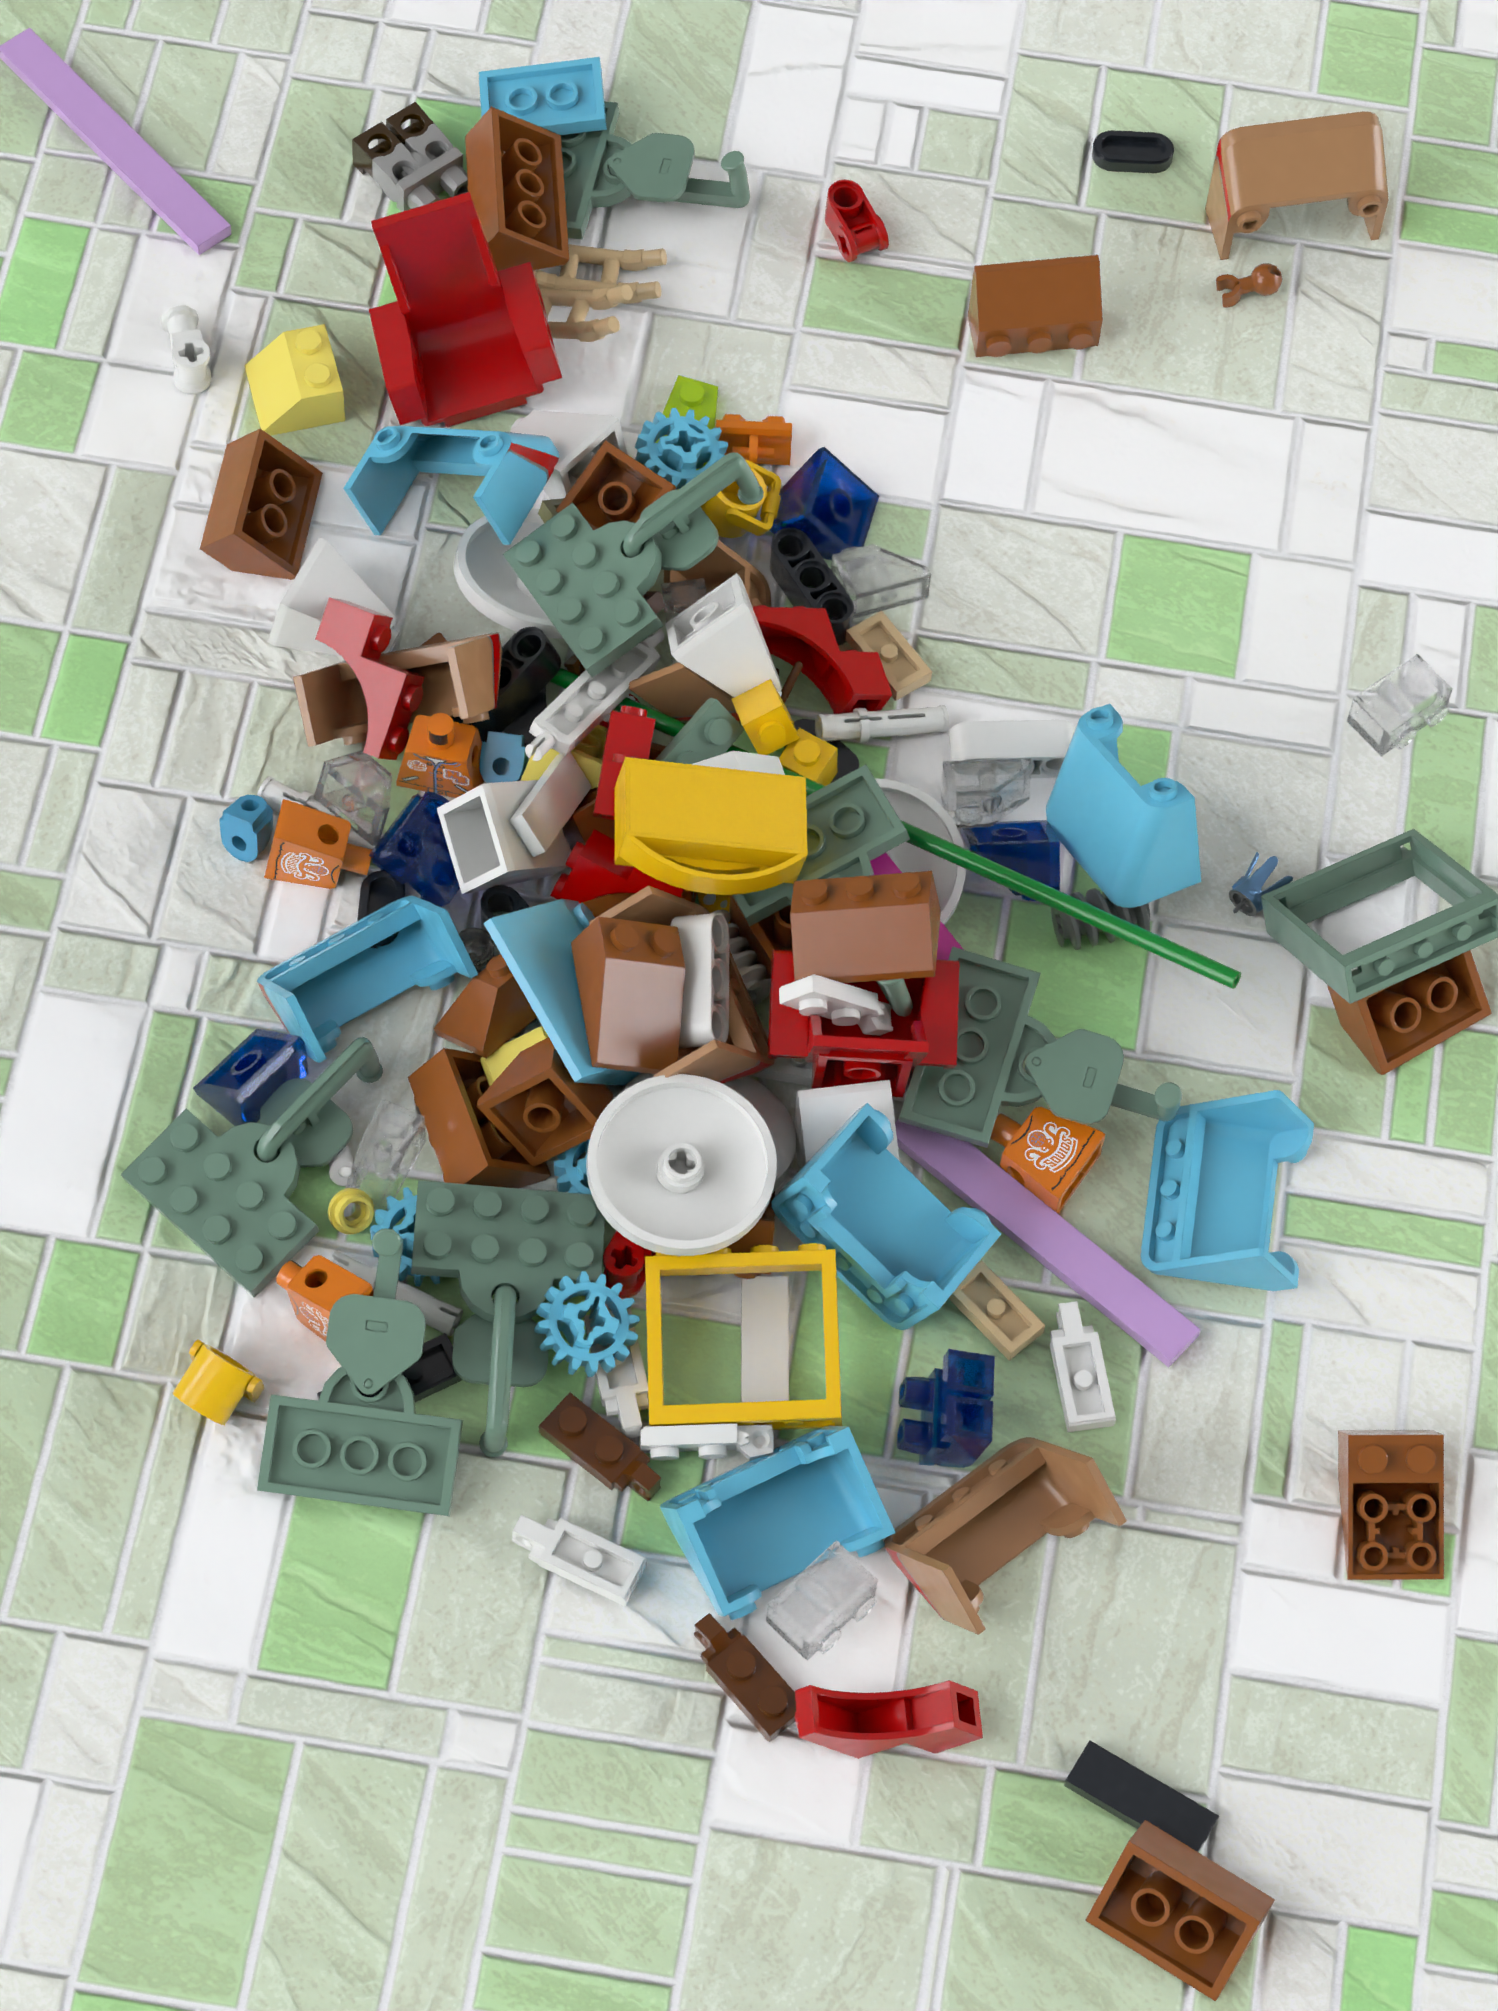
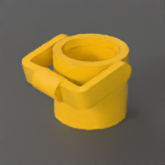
[700,459,781,539]
[172,1339,265,1426]

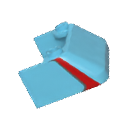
[343,426,560,545]
[257,896,478,1063]

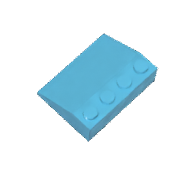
[483,899,641,1086]

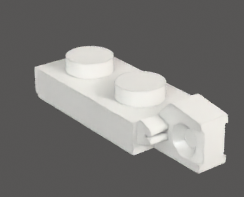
[779,974,893,1036]
[1050,1301,1116,1432]
[584,1308,649,1439]
[639,1423,774,1461]
[512,1515,647,1606]

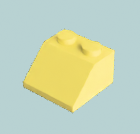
[244,324,345,436]

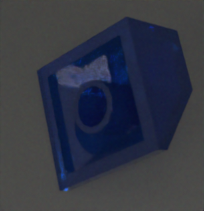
[769,447,879,566]
[960,820,1060,901]

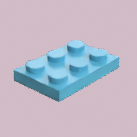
[479,57,607,135]

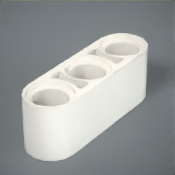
[949,719,1075,779]
[670,913,729,1048]

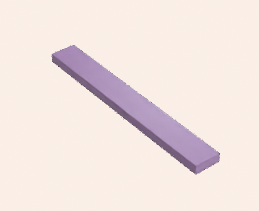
[0,28,232,255]
[895,1119,1201,1367]

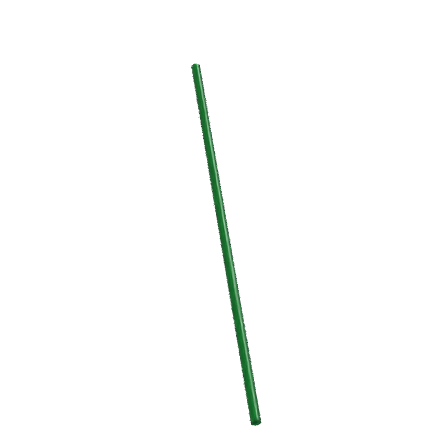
[550,667,1241,989]

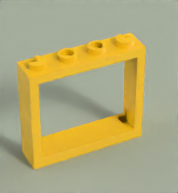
[645,1243,842,1430]

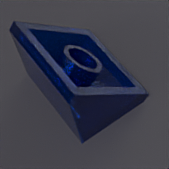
[193,1028,309,1126]

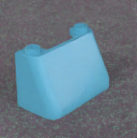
[1046,703,1201,908]
[771,1103,1001,1330]
[660,1425,896,1620]

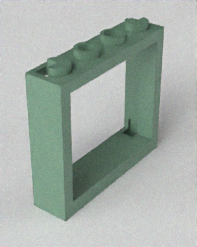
[1261,829,1498,1004]

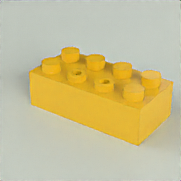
[615,757,808,895]

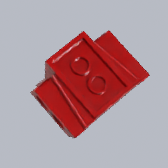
[369,192,562,427]
[767,950,960,1098]

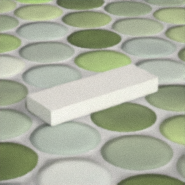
[510,752,592,857]
[741,1276,789,1402]

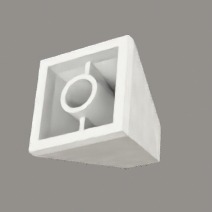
[510,410,628,500]
[267,537,400,656]
[665,573,782,697]

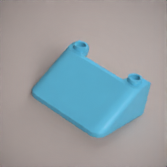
[1141,1090,1314,1291]

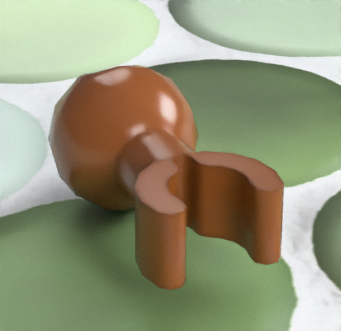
[1216,263,1283,308]

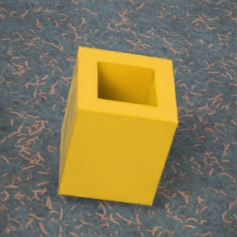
[731,679,800,755]
[779,728,838,786]

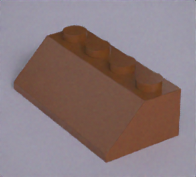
[465,106,570,271]

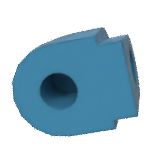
[479,731,528,783]
[219,795,273,862]

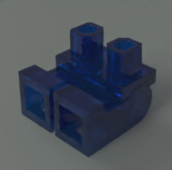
[369,791,460,907]
[897,1349,995,1468]

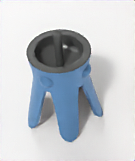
[1229,852,1293,916]

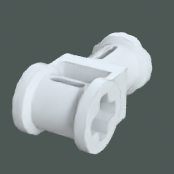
[161,305,211,394]

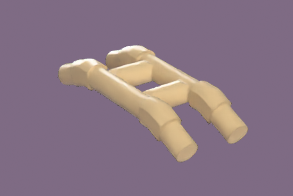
[533,244,667,304]
[540,284,633,342]

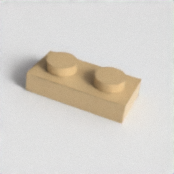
[846,611,932,701]
[948,1260,1045,1361]

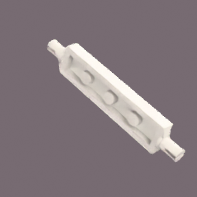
[525,629,664,761]

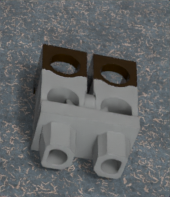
[352,102,468,212]

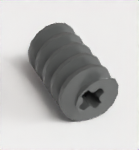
[1051,888,1150,950]

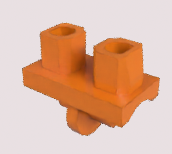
[716,414,792,465]

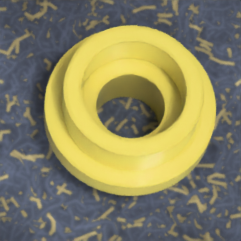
[328,1187,374,1235]

